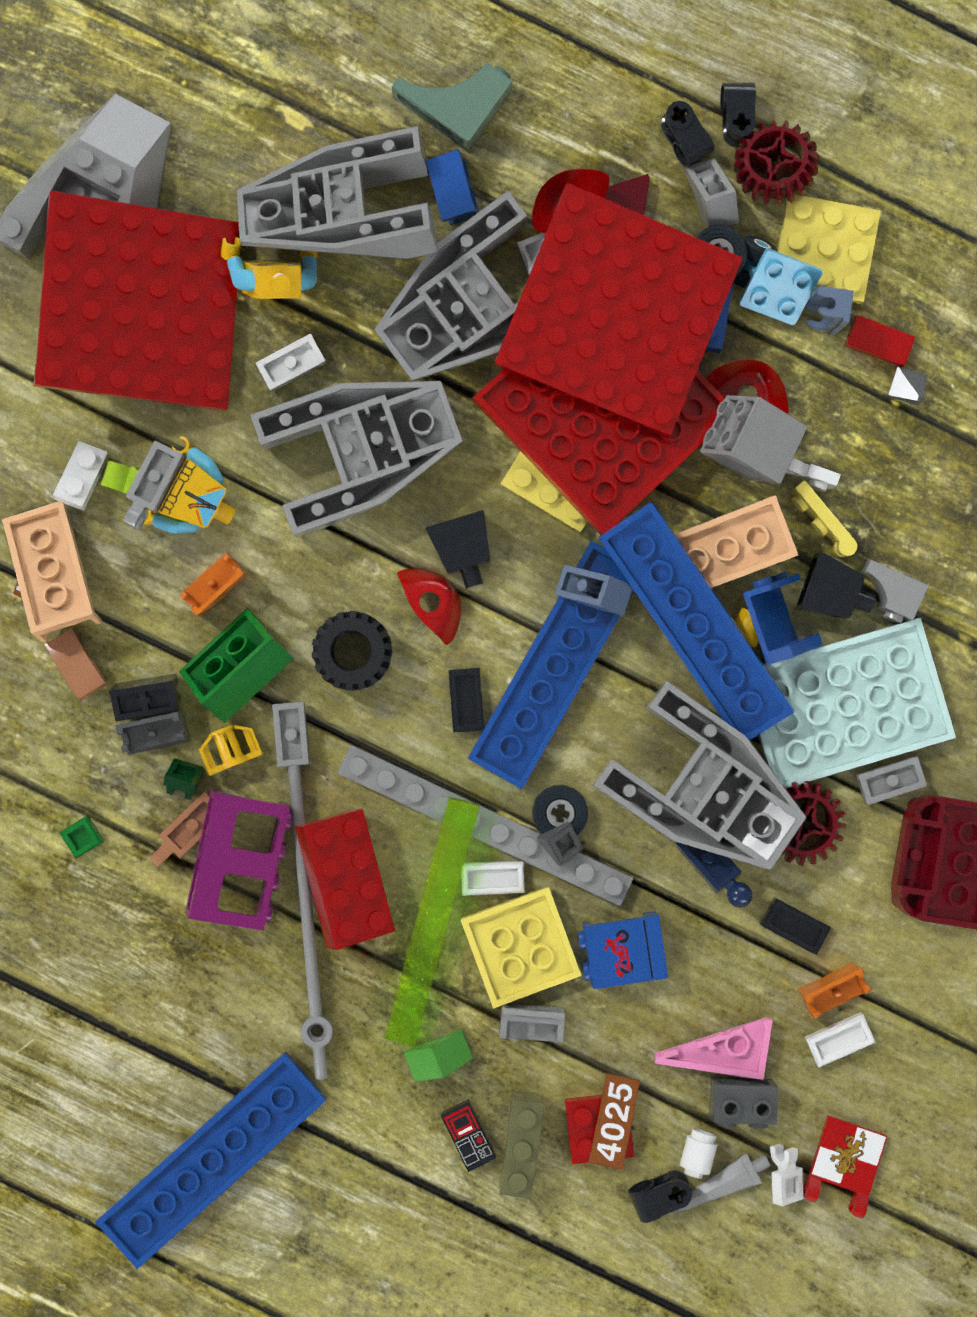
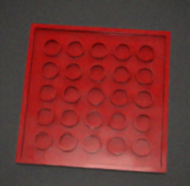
[494,183,743,437]
[34,190,240,411]
[472,369,725,535]

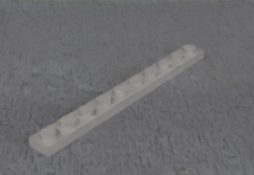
[337,744,633,906]

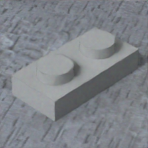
[855,756,927,805]

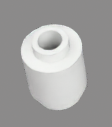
[679,1128,718,1179]

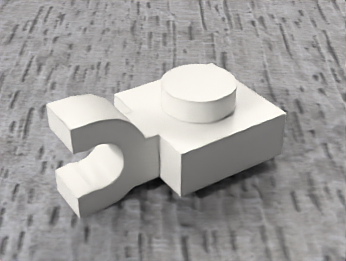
[770,1143,803,1206]

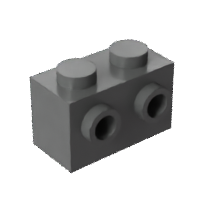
[709,1077,778,1129]

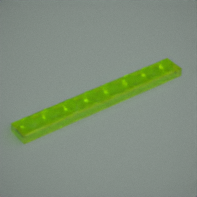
[385,796,480,1047]

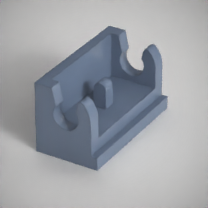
[805,286,854,335]

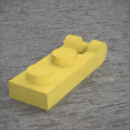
[789,480,857,558]

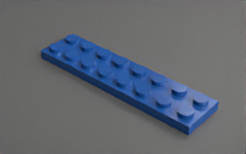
[599,501,795,740]
[467,540,634,789]
[95,1051,327,1269]

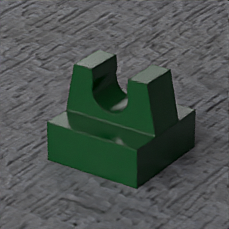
[163,758,204,800]

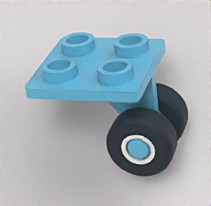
[734,235,823,325]

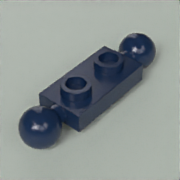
[676,842,753,908]

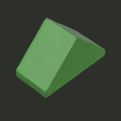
[404,1028,473,1082]

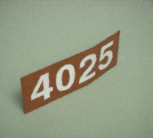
[588,1073,640,1170]

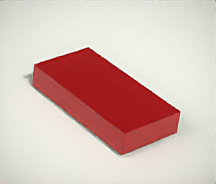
[844,315,915,367]

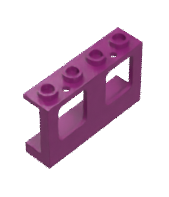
[185,789,292,931]

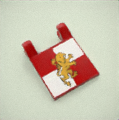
[803,1115,887,1218]

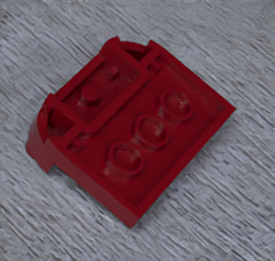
[891,794,977,930]

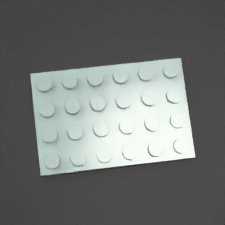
[758,618,956,788]

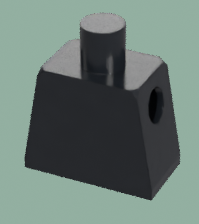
[426,510,490,589]
[795,552,876,619]

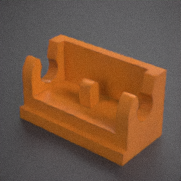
[179,552,249,617]
[798,962,871,1019]

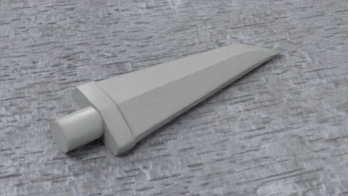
[674,1153,771,1214]

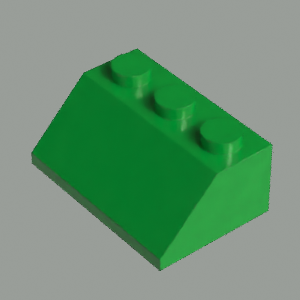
[179,608,293,723]

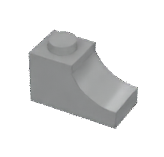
[685,158,739,228]
[859,560,928,624]

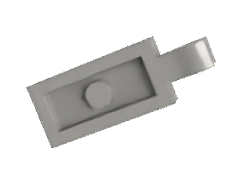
[123,441,185,530]

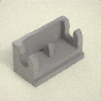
[499,1003,565,1043]

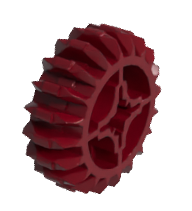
[733,119,819,206]
[781,781,846,866]

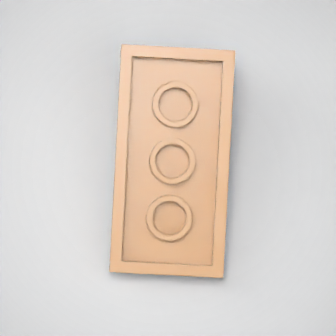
[675,495,799,588]
[2,501,102,642]

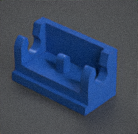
[426,149,479,225]

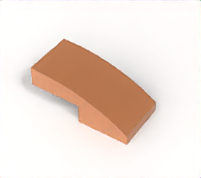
[45,628,108,701]

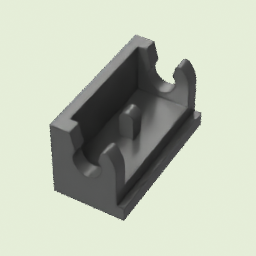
[115,711,190,755]

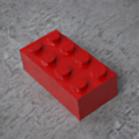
[294,809,395,951]

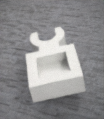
[786,458,841,492]

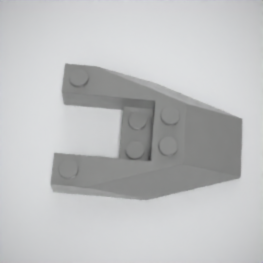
[0,94,171,260]
[237,126,438,259]
[374,191,527,381]
[250,381,462,538]
[592,681,807,870]

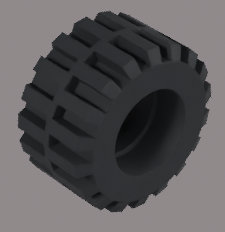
[311,611,393,690]

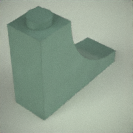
[391,63,512,151]

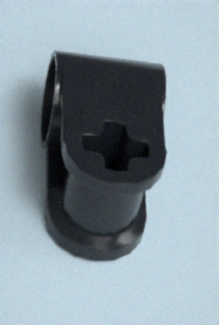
[720,82,756,147]
[661,101,714,167]
[628,1170,692,1223]

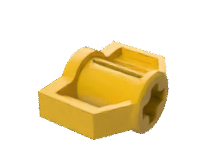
[198,724,262,776]

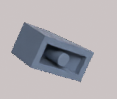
[555,565,633,616]

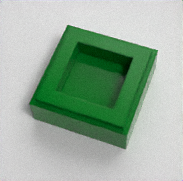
[59,815,105,859]

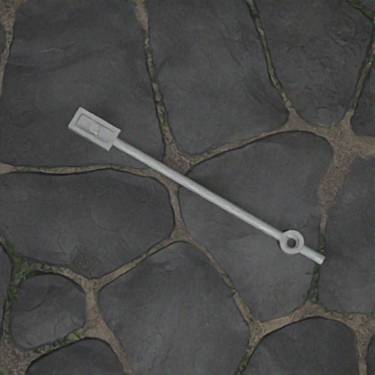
[272,701,333,1080]

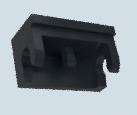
[109,673,181,722]

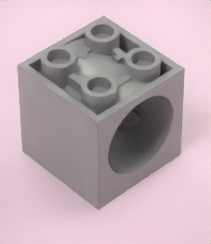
[700,395,808,484]

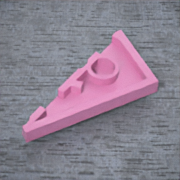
[654,1017,773,1080]

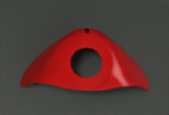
[532,168,610,234]
[708,359,789,414]
[397,569,461,645]

